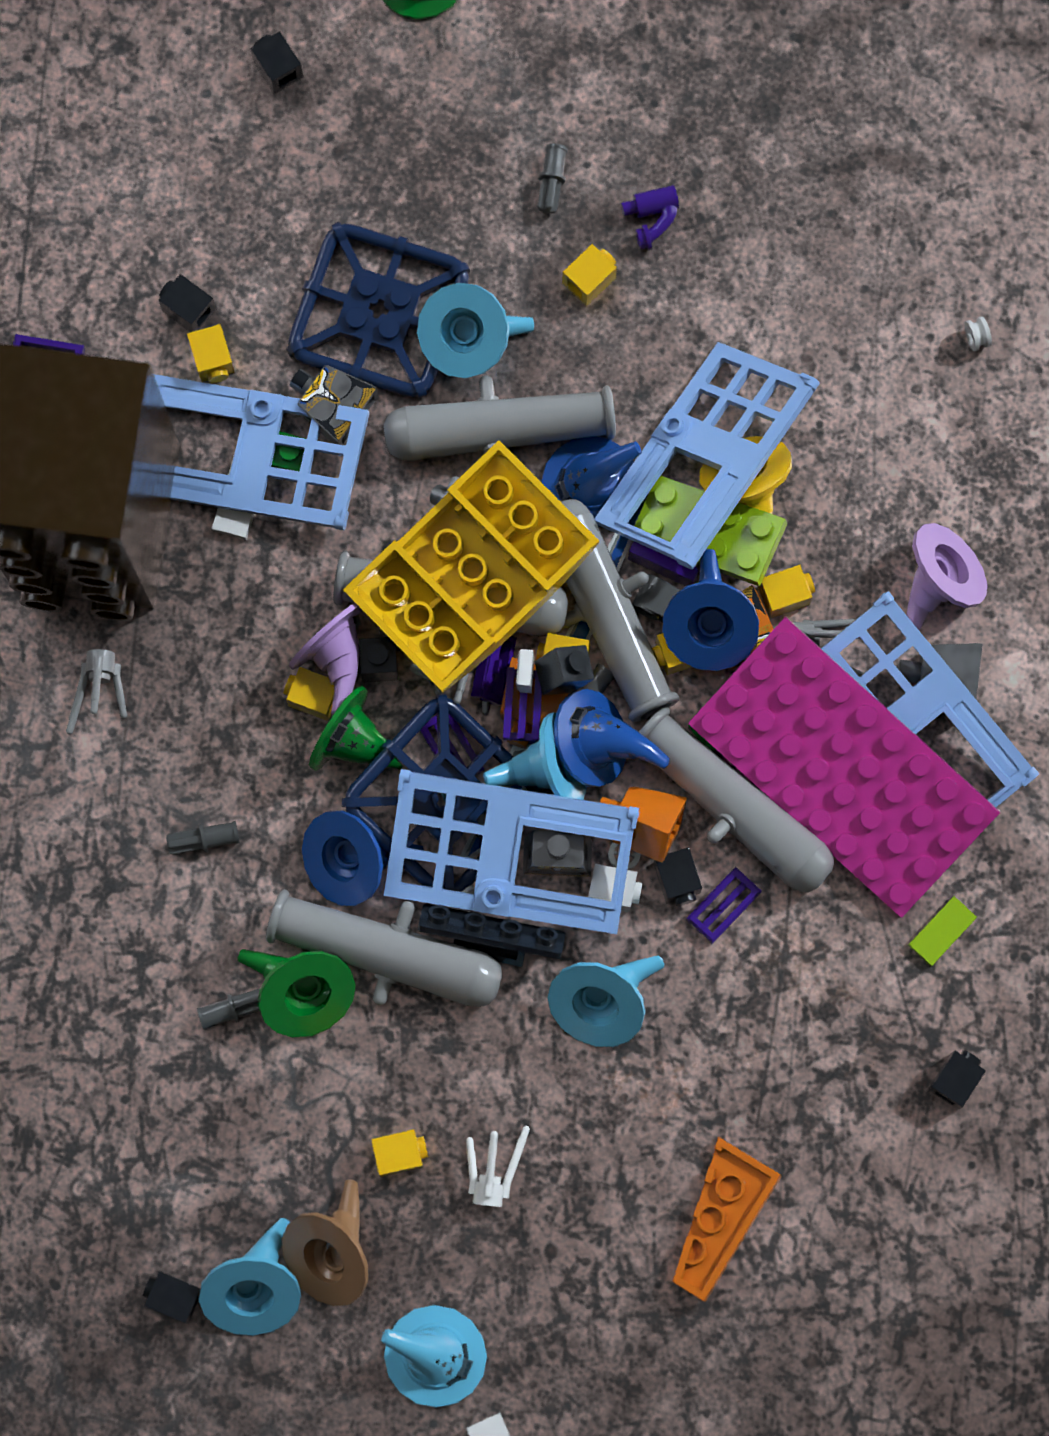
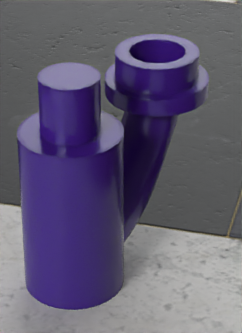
[621,185,679,251]

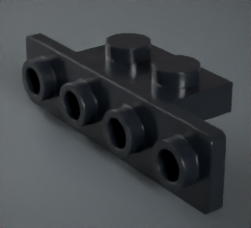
[417,904,566,967]

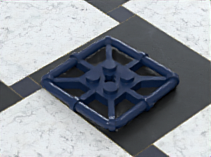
[286,222,471,399]
[342,694,546,892]

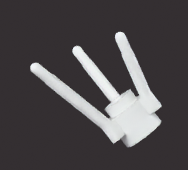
[466,1126,530,1207]

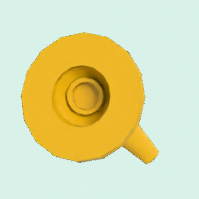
[699,436,792,514]

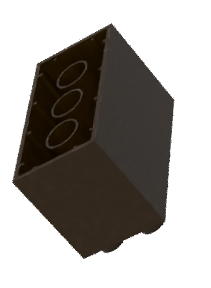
[0,343,180,621]

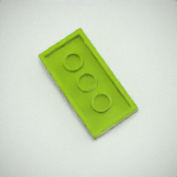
[632,476,788,587]

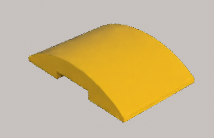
[343,440,600,692]

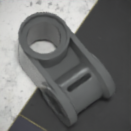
[632,574,680,623]

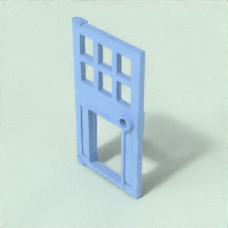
[595,342,820,569]
[154,374,370,530]
[821,591,1039,807]
[384,769,639,934]

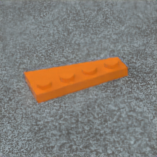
[672,1137,782,1302]

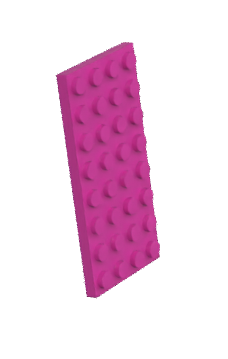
[688,616,1000,918]

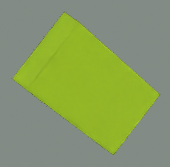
[908,896,977,967]

